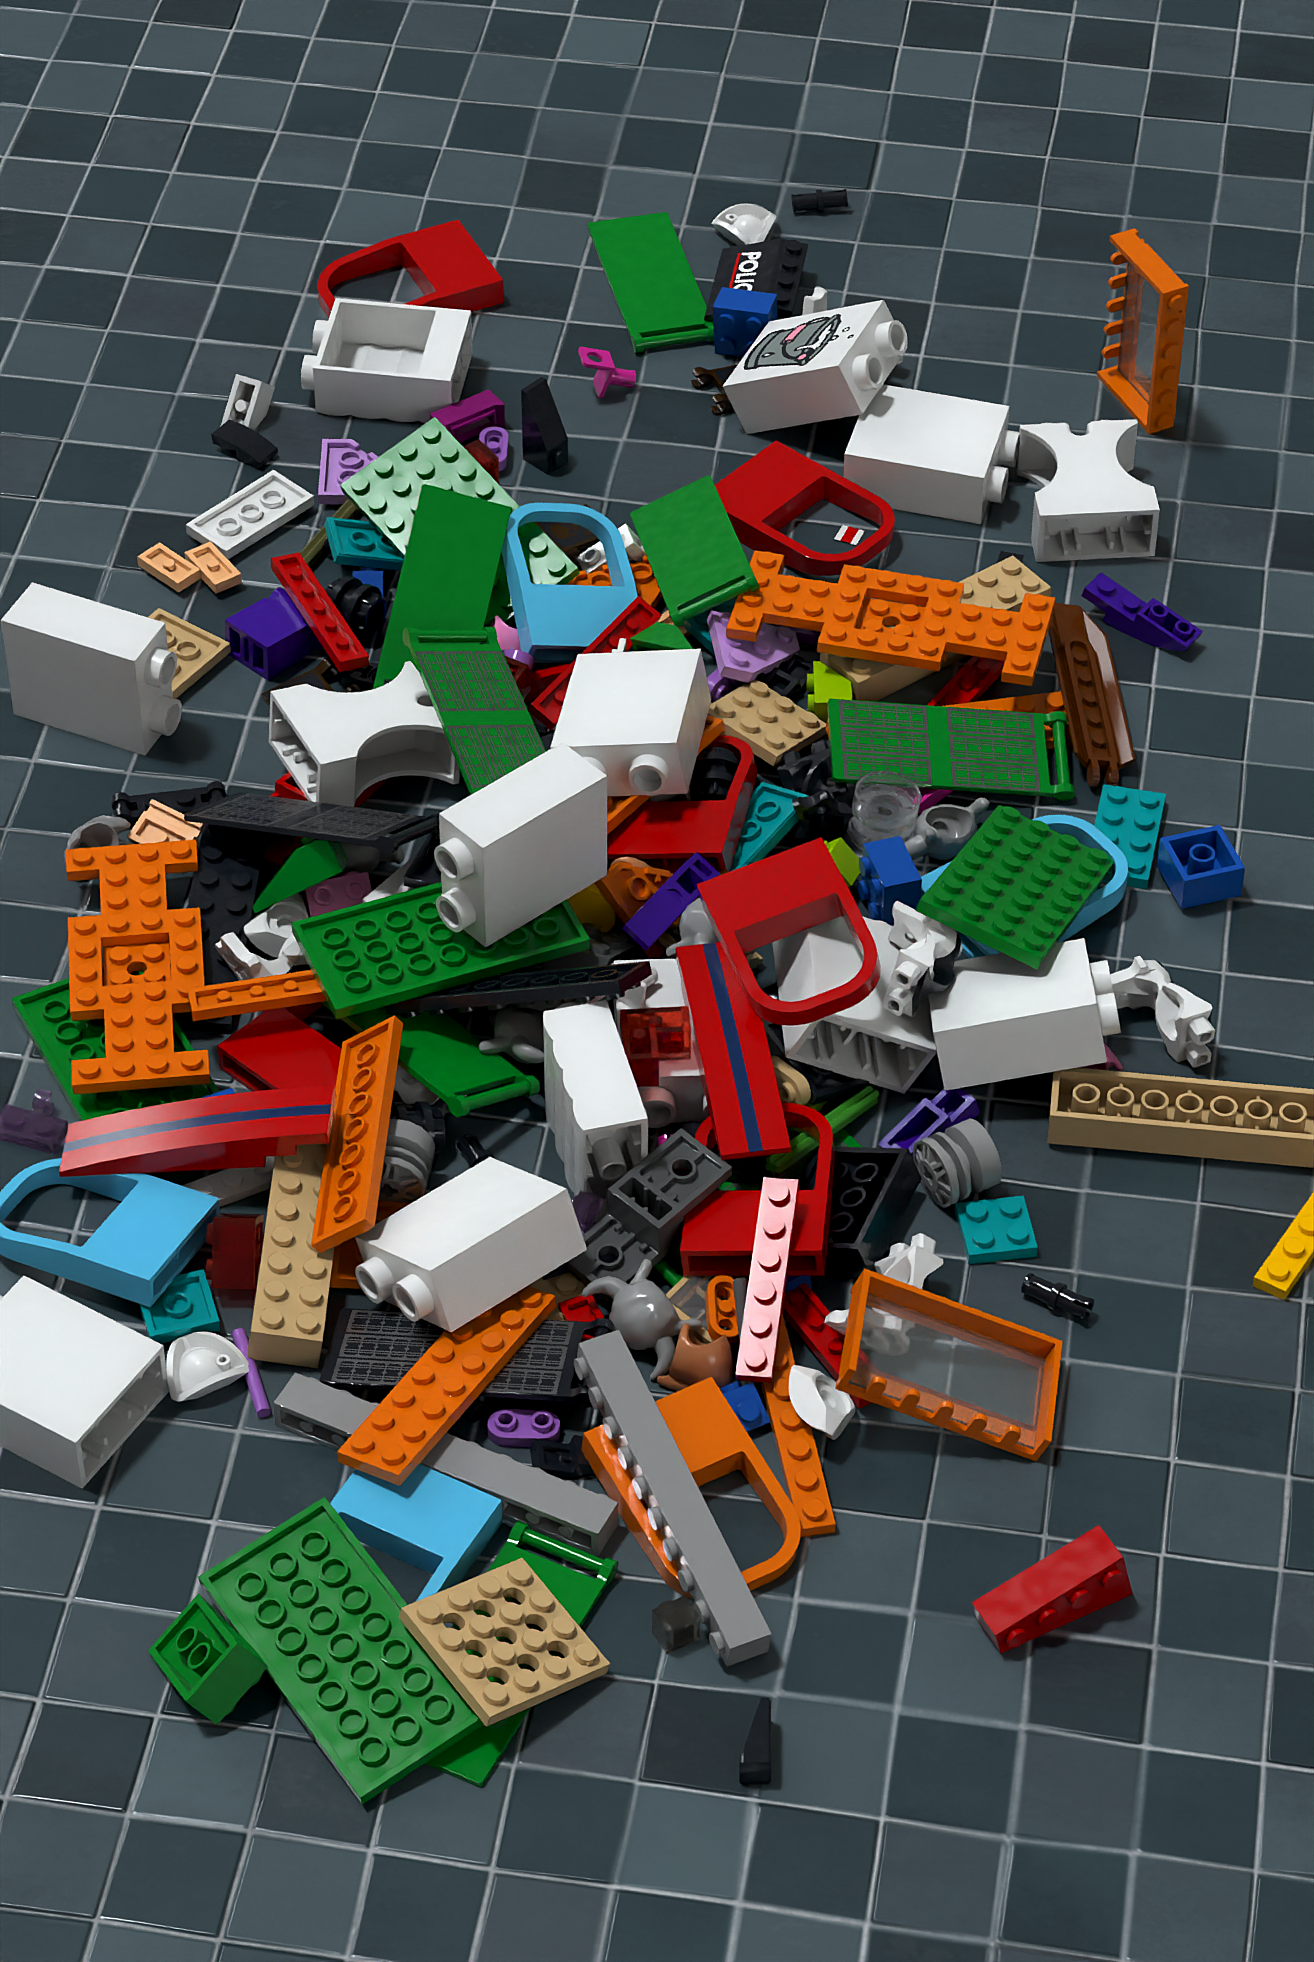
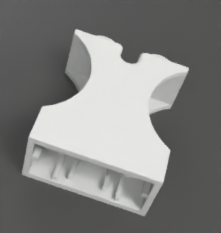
[1016,419,1160,562]
[269,661,460,807]

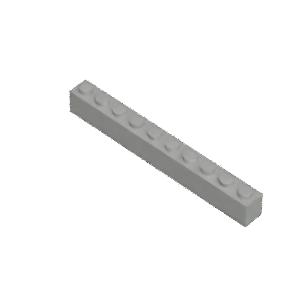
[574,1330,772,1667]
[273,1372,618,1556]

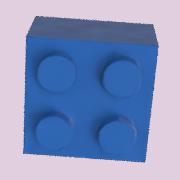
[713,287,778,357]
[1157,825,1245,909]
[858,836,922,926]

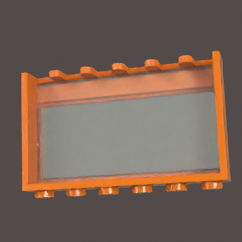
[1097,228,1189,434]
[835,1268,1063,1461]

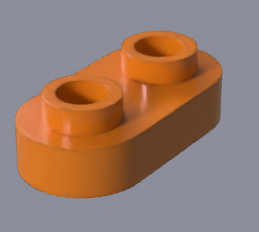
[705,1275,739,1344]

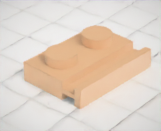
[127,799,203,844]

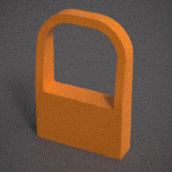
[581,1377,801,1599]

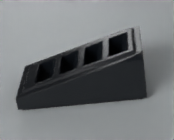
[739,1698,771,1785]

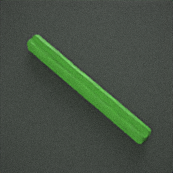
[765,1086,879,1175]

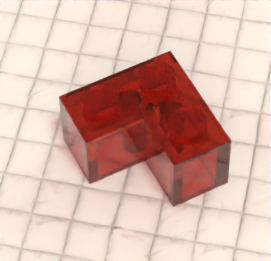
[620,1006,691,1087]
[206,1213,263,1289]

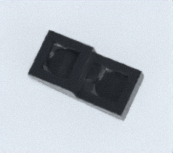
[211,419,278,468]
[762,654,813,700]
[530,1435,596,1479]

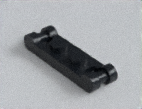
[111,781,226,827]

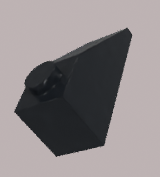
[521,377,568,475]

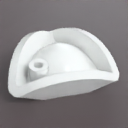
[712,203,776,246]
[244,892,310,958]
[166,1332,249,1402]
[788,1365,856,1440]

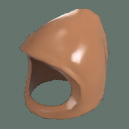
[657,1322,733,1391]

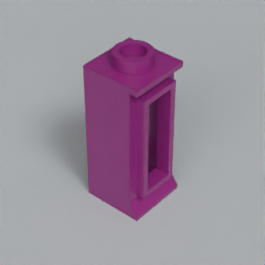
[430,389,505,443]

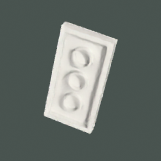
[186,470,314,559]

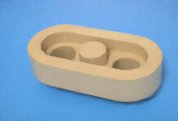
[771,1055,811,1105]

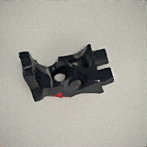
[777,740,854,843]

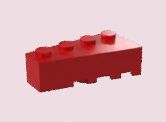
[971,1525,1133,1653]

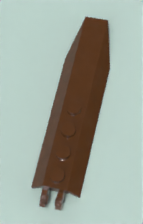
[1048,603,1136,787]

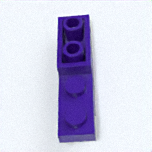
[1081,572,1203,651]
[622,852,720,951]

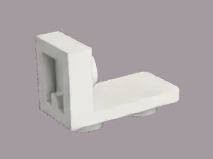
[578,524,646,574]

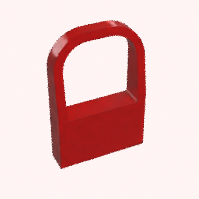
[317,220,504,318]
[715,440,895,576]
[607,735,757,876]
[696,837,881,1026]
[217,1002,341,1092]
[680,1103,835,1276]

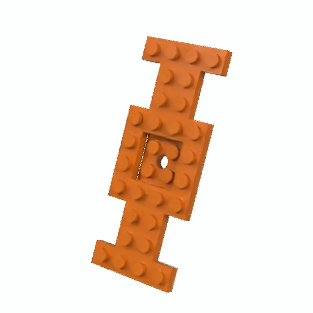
[726,550,1056,686]
[66,840,210,1094]

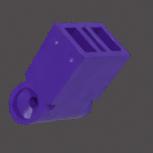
[225,587,323,681]

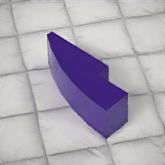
[878,1088,980,1158]

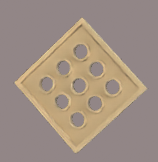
[399,1558,610,1727]

